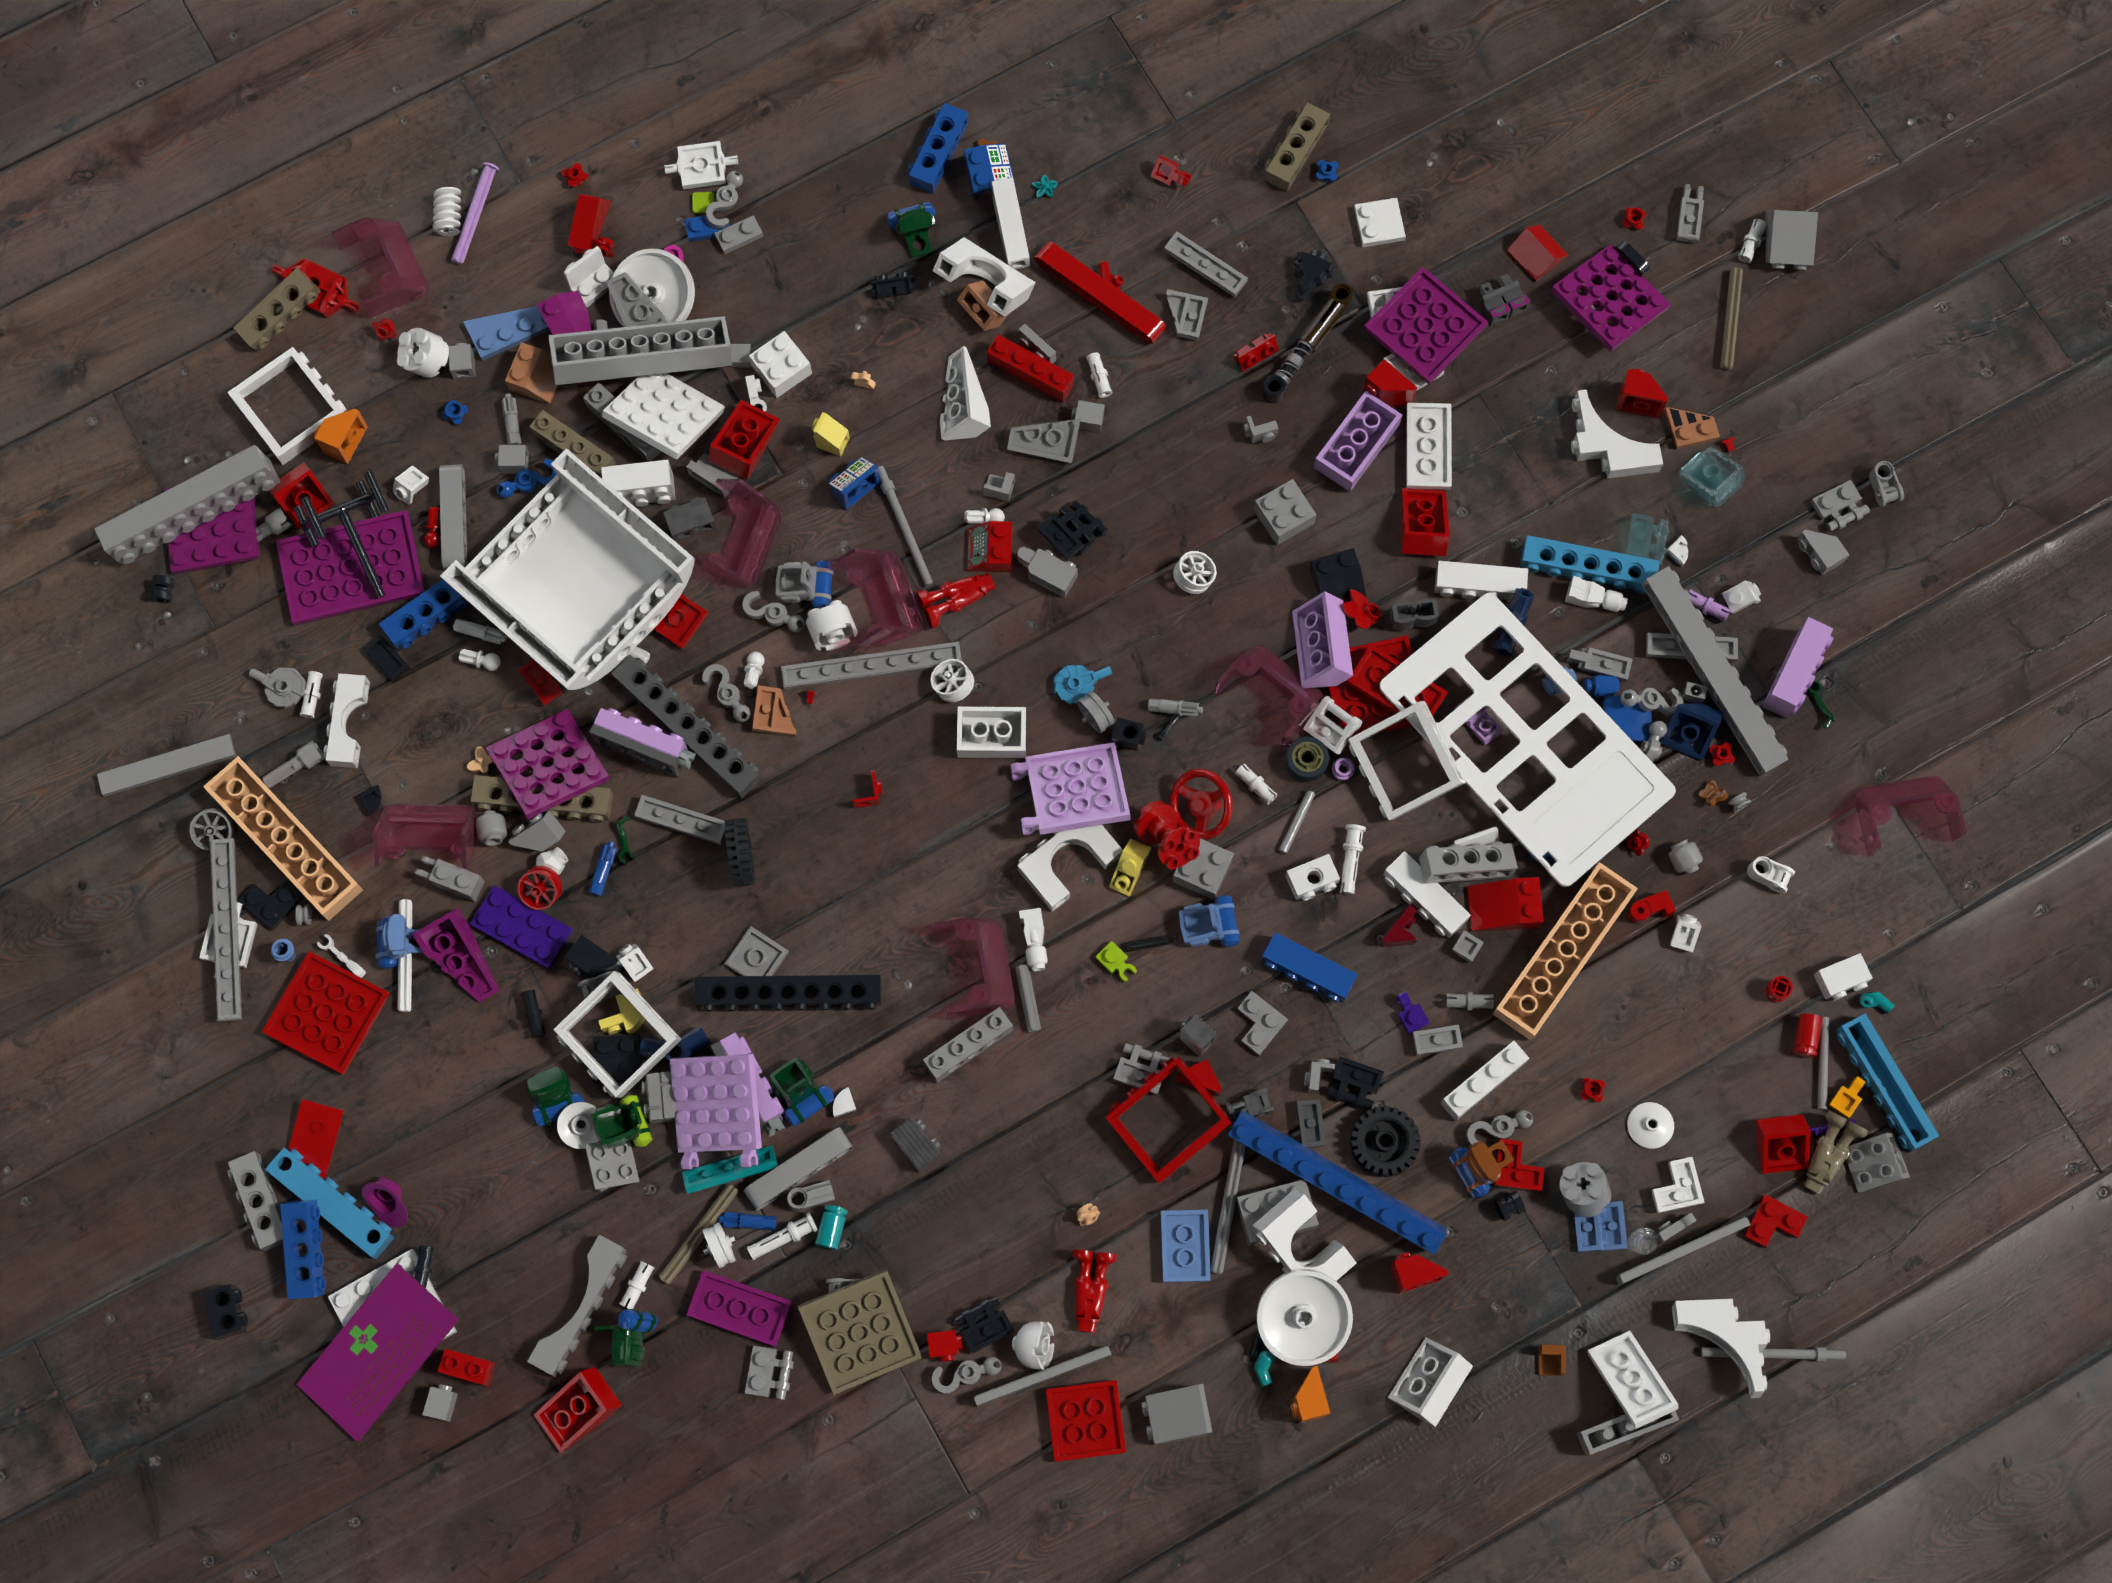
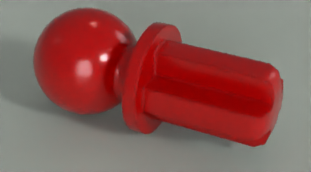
[424,507,441,548]

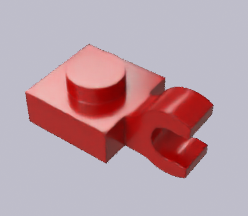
[1151,155,1192,186]

